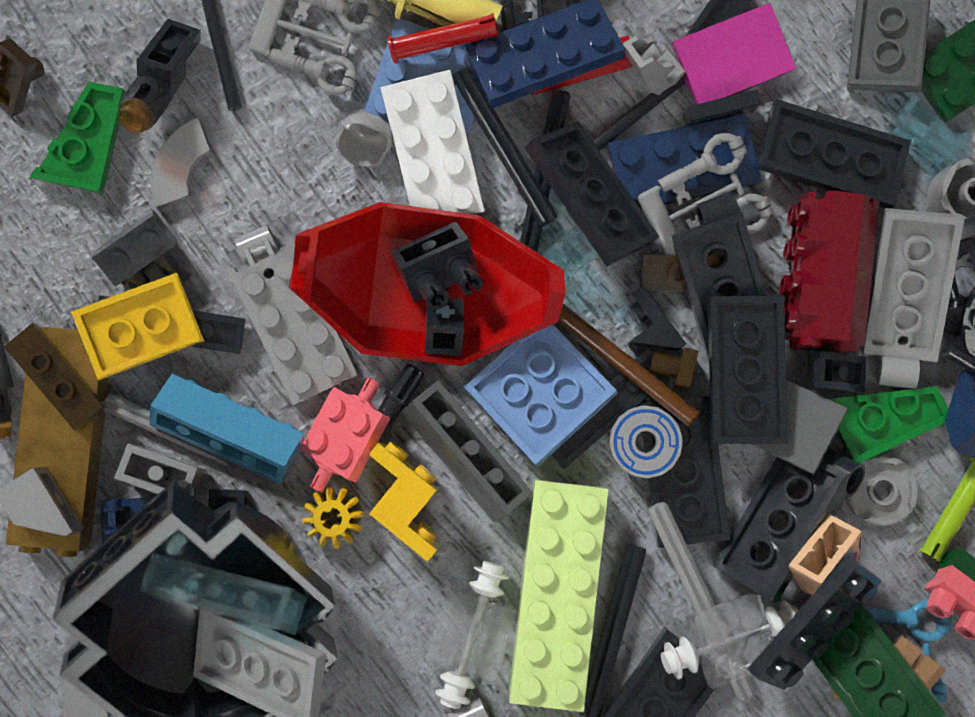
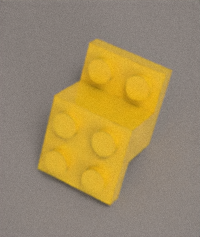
[369,442,440,562]

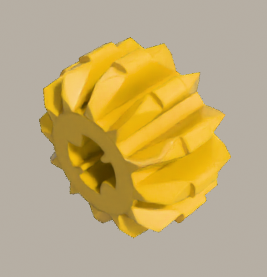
[302,486,365,549]

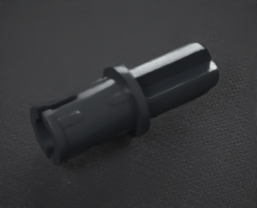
[377,363,424,433]

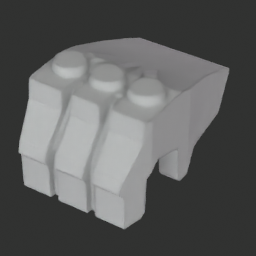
[623,36,687,95]

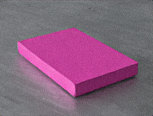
[671,3,796,105]

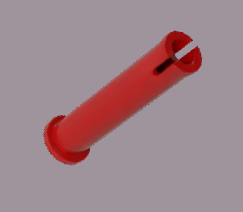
[388,13,499,64]

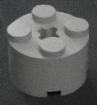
[926,156,975,219]

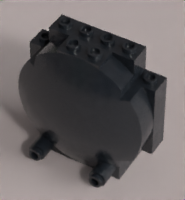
[52,480,338,717]

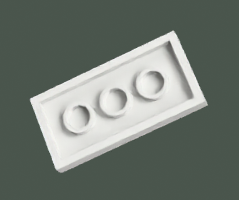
[380,70,485,214]

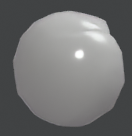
[336,111,393,167]

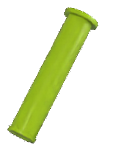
[919,457,975,563]

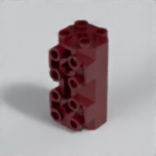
[779,191,880,354]

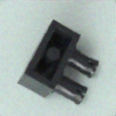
[92,210,192,290]
[390,222,483,310]

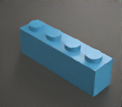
[149,374,304,484]

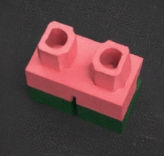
[924,547,975,640]

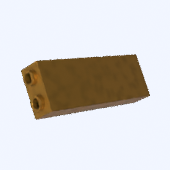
[5,326,110,557]

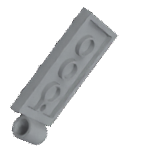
[862,208,964,389]
[227,225,358,405]

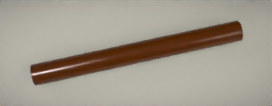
[558,303,700,427]

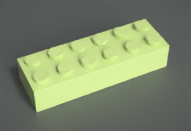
[509,479,608,712]

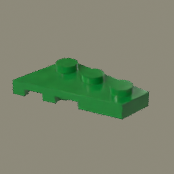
[30,81,126,194]
[829,386,948,463]

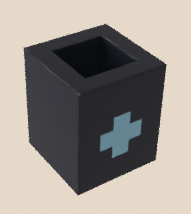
[425,298,464,355]

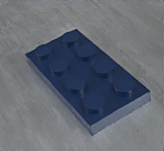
[464,0,625,109]
[607,114,762,210]

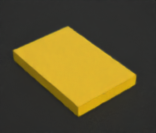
[71,273,205,380]

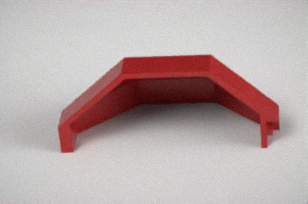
[289,202,566,366]

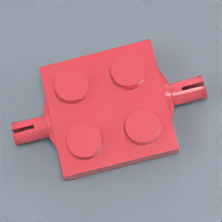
[299,377,390,493]

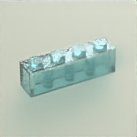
[139,553,307,635]

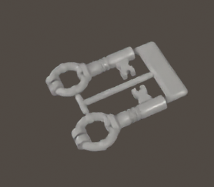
[249,0,381,95]
[638,133,774,254]

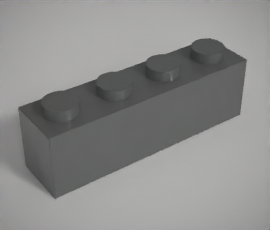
[402,380,533,522]

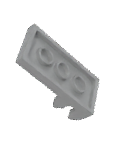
[193,599,326,717]

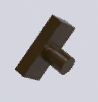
[0,38,44,117]
[650,347,699,392]

